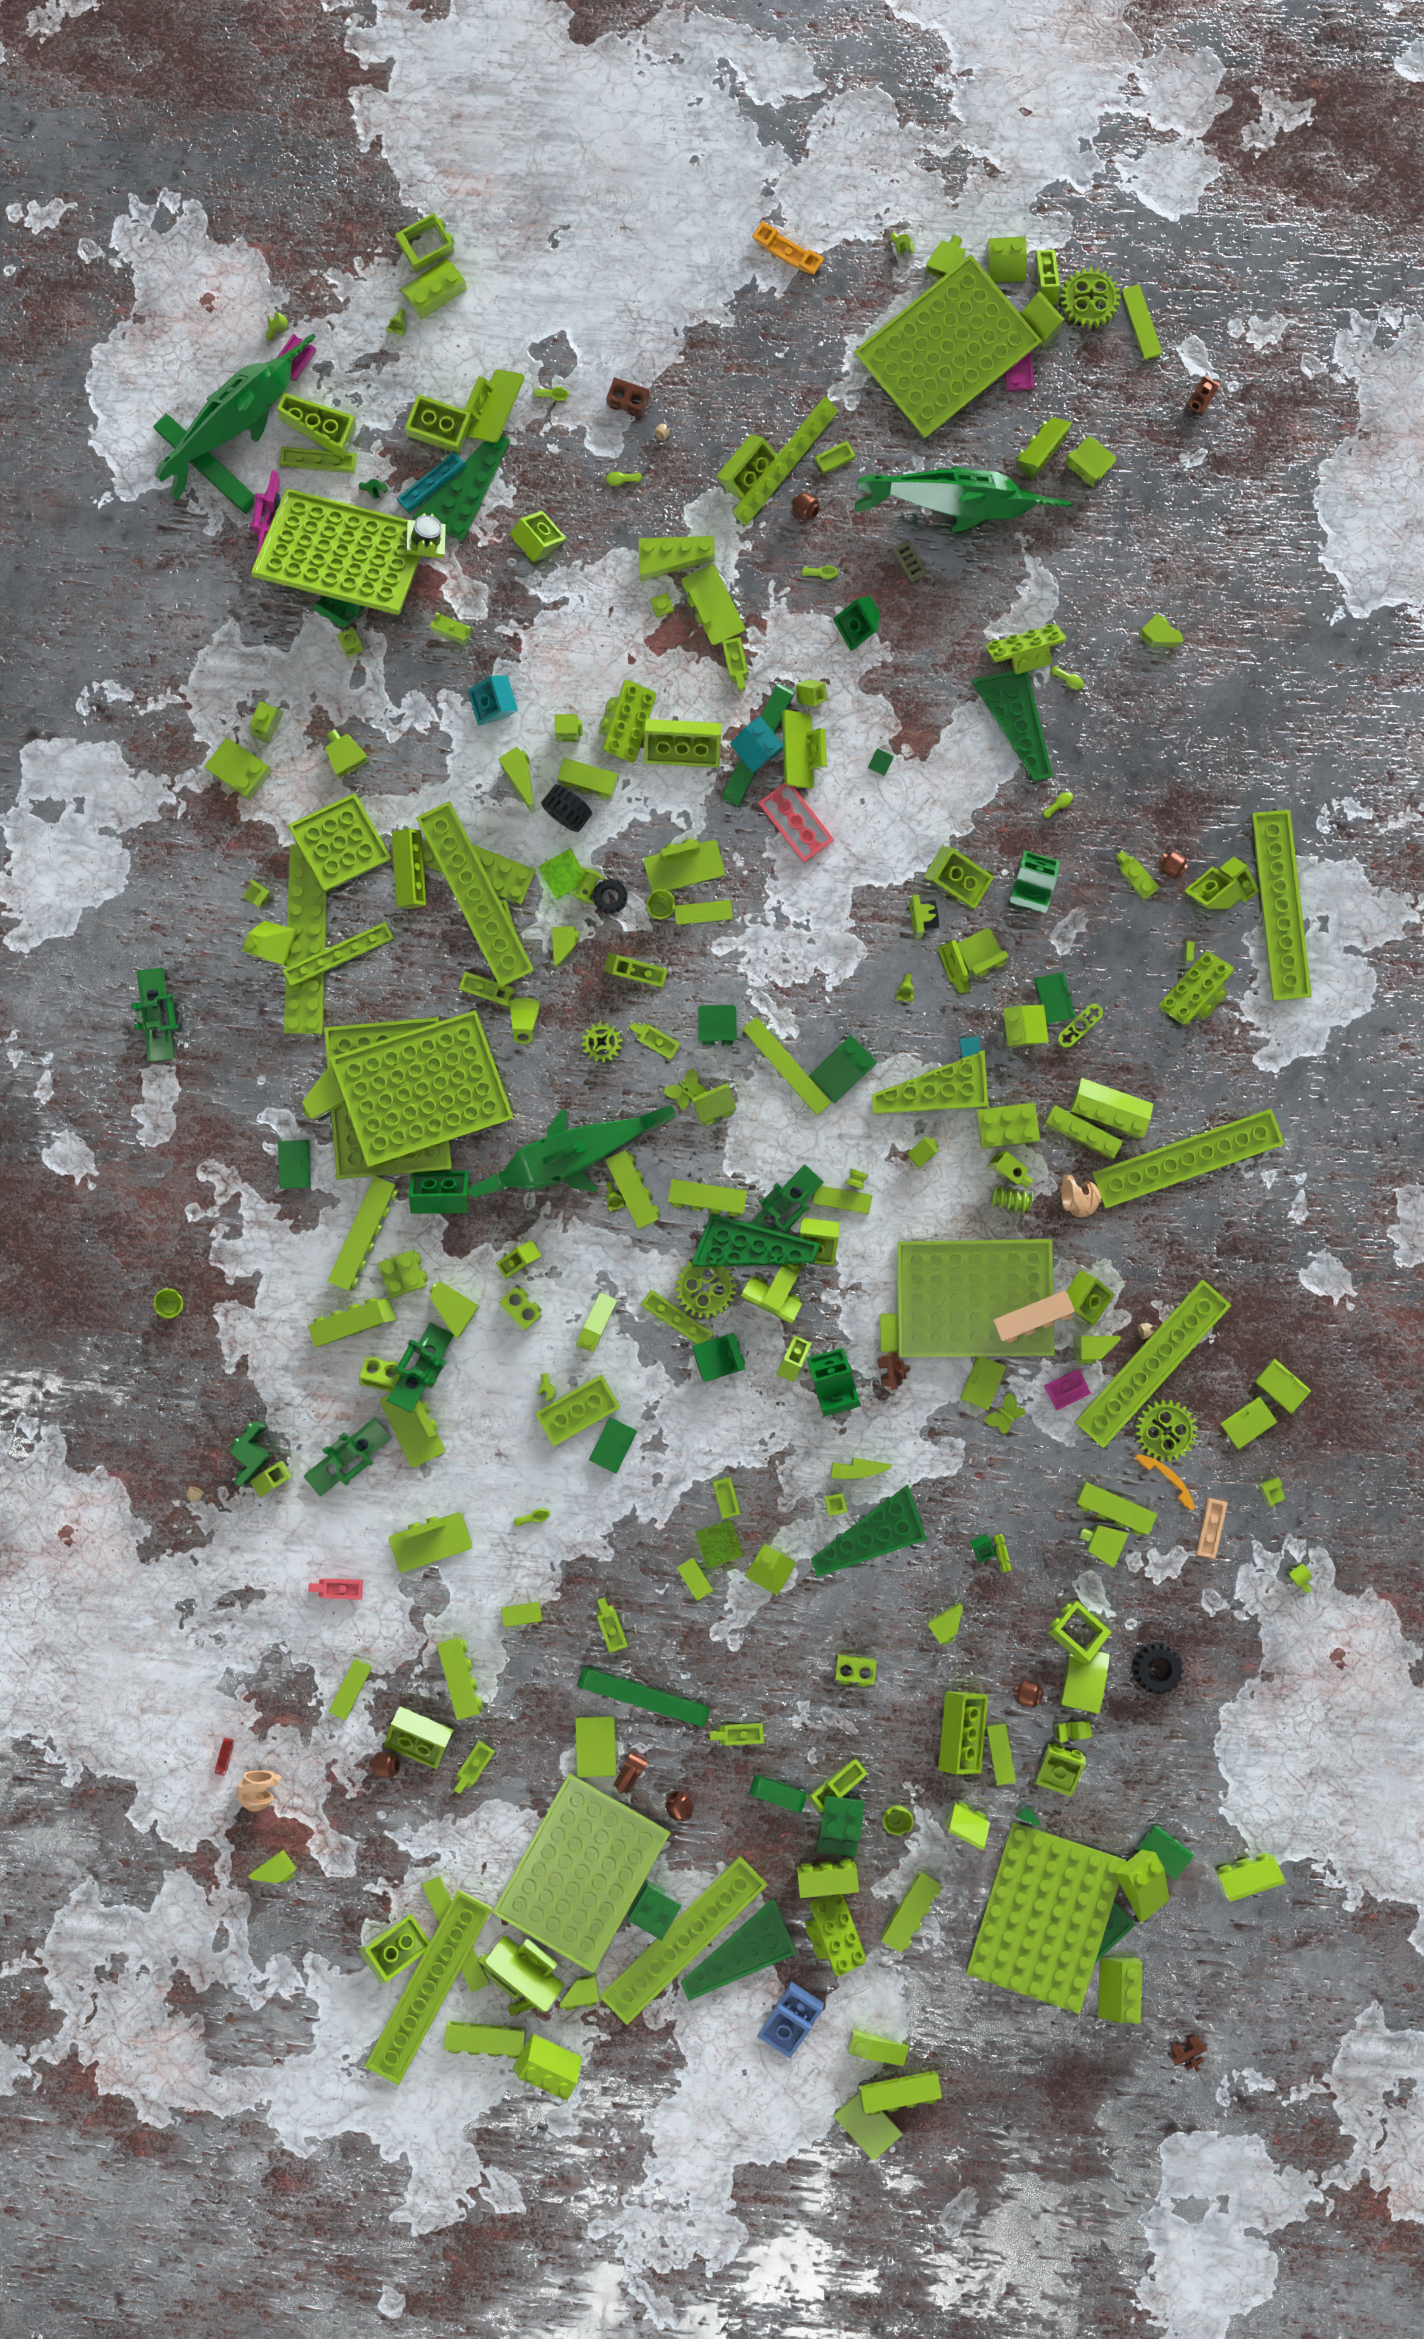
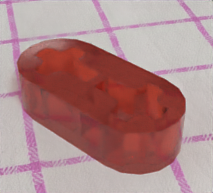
[215,1738,235,1776]

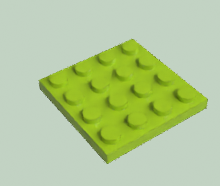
[287,793,392,893]

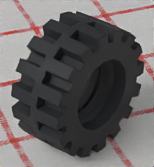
[593,878,627,914]

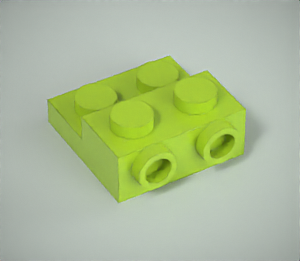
[378,1250,429,1299]
[1035,1743,1086,1797]

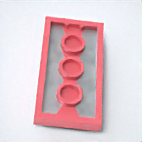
[758,783,834,863]

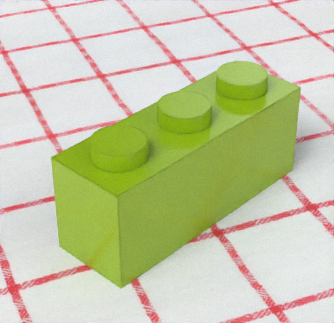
[557,758,619,800]

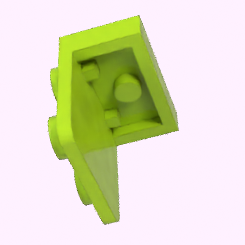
[1065,436,1116,487]
[958,928,1009,978]

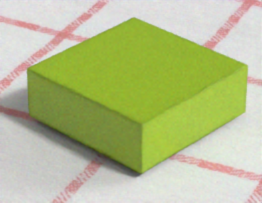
[1183,941,1195,964]

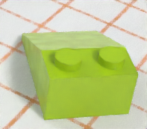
[204,738,272,801]
[498,747,535,814]
[923,846,994,909]
[692,1083,737,1126]
[943,1801,990,1850]
[1114,1850,1170,1923]
[358,1914,430,1983]

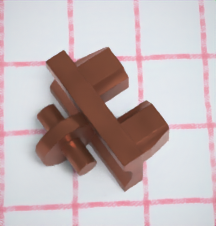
[1187,374,1221,414]
[877,1351,911,1390]
[1170,2035,1207,2073]

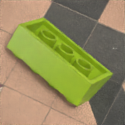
[644,719,722,768]
[1069,1078,1153,1140]
[938,1691,988,1775]

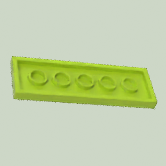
[422,839,536,905]

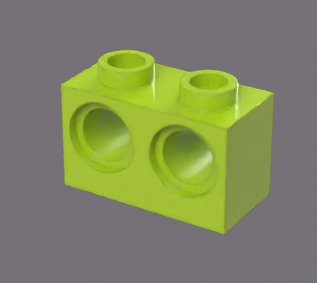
[555,714,583,742]
[499,1286,543,1331]
[359,1356,401,1392]
[834,1654,877,1687]

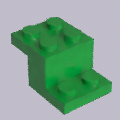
[313,596,365,628]
[1010,850,1060,913]
[806,1348,861,1417]
[230,1421,272,1487]
[817,1795,865,1857]
[626,1879,682,1941]

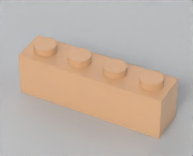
[993,1290,1075,1344]

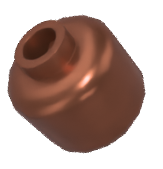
[791,492,820,521]
[1159,851,1189,879]
[1013,1680,1044,1708]
[369,1752,400,1778]
[665,1791,694,1821]

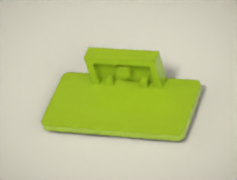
[464,369,525,443]
[681,565,745,646]
[985,624,1066,674]
[598,680,656,763]
[782,710,827,789]
[644,838,725,892]
[1159,951,1234,1025]
[379,1393,445,1467]
[388,1512,473,1572]
[804,1894,866,1977]
[484,1936,564,2013]

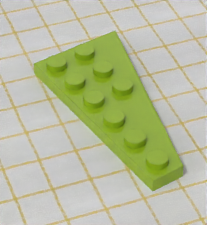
[872,1050,988,1115]

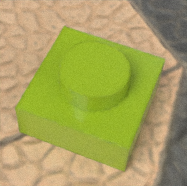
[650,593,674,618]

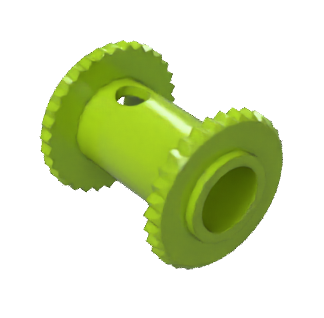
[570,867,605,905]

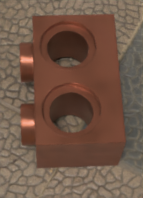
[606,377,650,417]

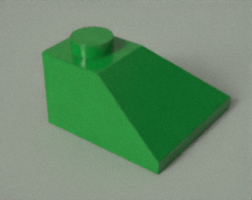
[833,596,880,651]

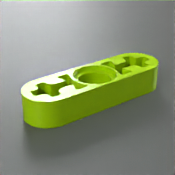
[1057,1004,1103,1048]

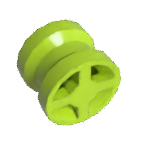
[845,1169,868,1190]

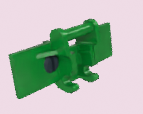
[132,968,178,1062]
[749,1164,824,1234]
[387,1323,454,1413]
[304,1417,392,1497]

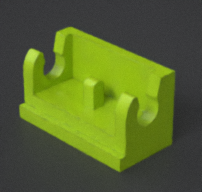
[430,612,474,646]

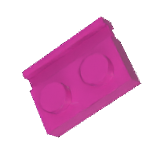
[277,334,317,381]
[1005,352,1034,392]
[1044,1369,1091,1411]

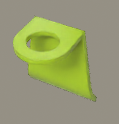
[510,997,540,1045]

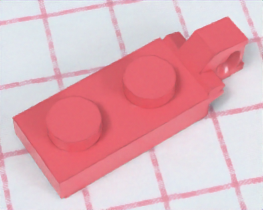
[308,1578,363,1600]

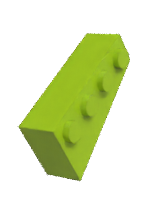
[277,393,356,459]
[638,536,715,582]
[308,1297,397,1347]

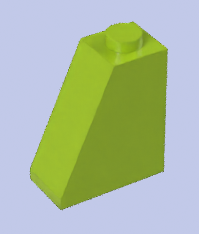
[302,1064,345,1121]
[429,1281,480,1339]

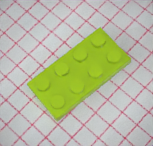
[535,1374,621,1446]

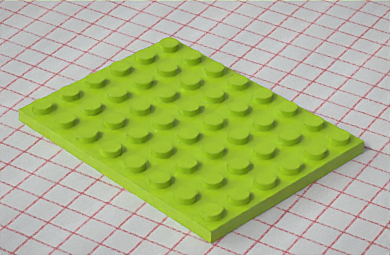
[854,254,1042,440]
[251,488,422,615]
[330,1010,514,1168]
[324,1017,452,1180]
[897,1239,1055,1357]
[492,1773,671,1974]
[966,1821,1126,2014]

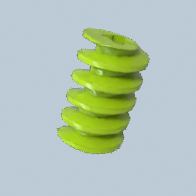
[991,1183,1033,1215]

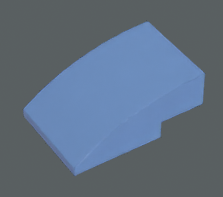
[757,1981,824,2058]

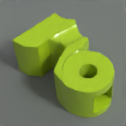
[1053,1720,1092,1743]

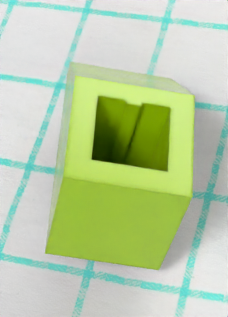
[1138,614,1184,647]
[906,1136,939,1169]
[250,1461,293,1498]
[560,1974,600,2010]

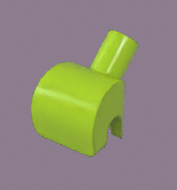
[889,232,915,255]
[386,309,406,336]
[265,312,288,341]
[895,973,914,1002]
[606,1182,626,1212]
[537,1373,557,1402]
[1289,1564,1312,1594]

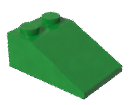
[809,1035,877,1104]

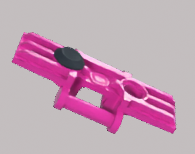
[249,470,280,557]

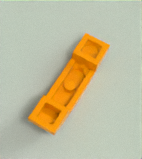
[752,221,825,275]
[1132,1454,1195,1511]

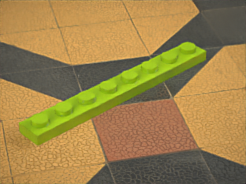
[732,397,839,526]

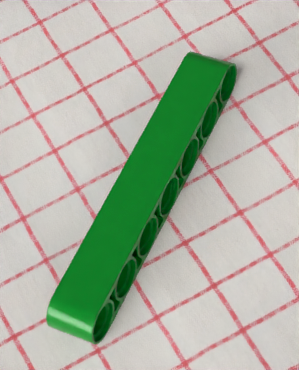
[153,413,255,514]
[722,683,795,806]
[577,1667,710,1727]

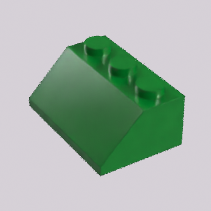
[409,1171,469,1214]

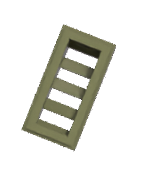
[891,539,927,584]

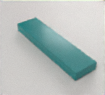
[397,452,466,514]

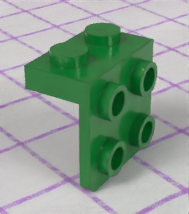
[698,1005,737,1046]
[692,1332,745,1382]

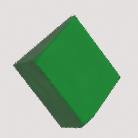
[868,748,894,776]
[970,1534,997,1563]
[1015,1806,1040,1826]

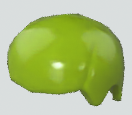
[646,889,675,920]
[153,1288,183,1319]
[882,1805,914,1836]

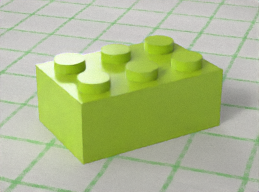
[405,394,473,455]
[975,1103,1040,1150]
[796,1859,859,1898]

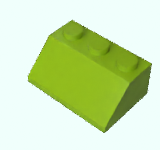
[399,258,467,320]
[1016,417,1072,480]
[716,434,777,501]
[740,1275,802,1324]
[1073,1336,1120,1364]
[384,1707,453,1769]
[1215,1852,1286,1902]
[1098,1957,1142,2024]
[513,2033,582,2101]

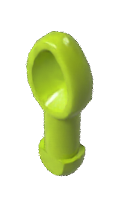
[533,387,570,401]
[605,472,642,486]
[801,565,839,580]
[1051,666,1084,690]
[1042,792,1073,819]
[513,1508,550,1527]

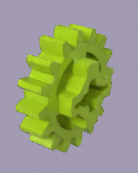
[581,1022,623,1064]

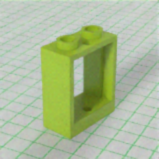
[395,213,455,273]
[1048,1601,1112,1664]

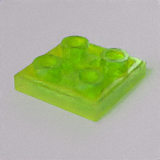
[538,848,585,900]
[695,1519,744,1569]

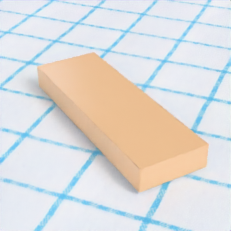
[1195,1498,1228,1559]

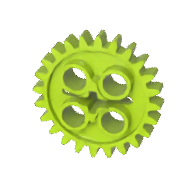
[1059,267,1121,329]
[674,1261,737,1319]
[1134,1400,1198,1462]

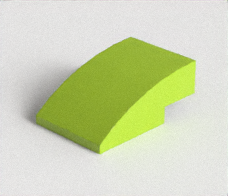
[1059,1647,1110,1714]

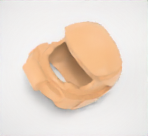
[1061,1175,1101,1218]
[236,1770,282,1812]

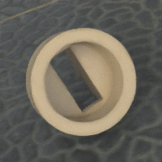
[653,424,670,441]
[1138,1323,1154,1339]
[186,1486,204,1503]

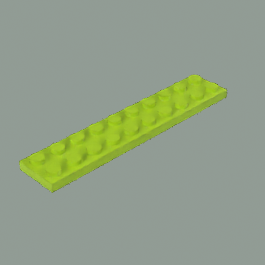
[416,801,535,988]
[1251,810,1312,1001]
[284,844,327,1035]
[1091,1108,1285,1209]
[1074,1279,1231,1448]
[600,1856,767,2025]
[364,1889,493,2086]

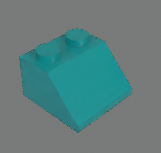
[467,675,518,726]
[730,716,784,774]

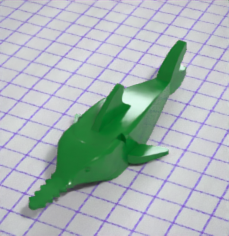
[155,334,316,501]
[854,466,1073,532]
[468,1105,676,1198]

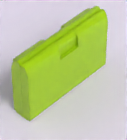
[960,1356,1007,1411]
[1254,1359,1311,1414]
[1220,1397,1277,1450]

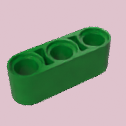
[748,1774,808,1813]

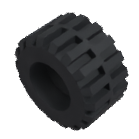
[541,784,593,832]
[1131,1643,1184,1694]

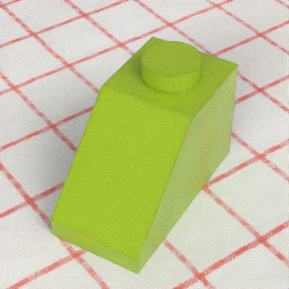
[1219,856,1259,903]
[552,926,580,968]
[496,1240,542,1279]
[776,1335,812,1383]
[927,1603,963,1645]
[248,1850,297,1884]

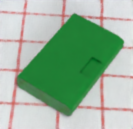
[1034,972,1076,1025]
[278,1140,311,1189]
[589,1417,637,1474]
[1136,1824,1194,1880]

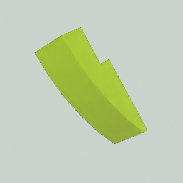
[830,1458,892,1479]
[807,1758,868,1813]

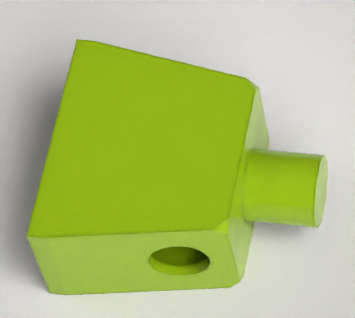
[925,235,966,279]
[249,701,284,744]
[325,730,370,779]
[987,1151,1033,1189]
[1078,1525,1129,1567]

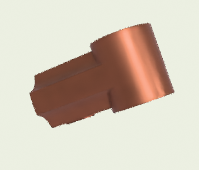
[613,1751,648,1794]

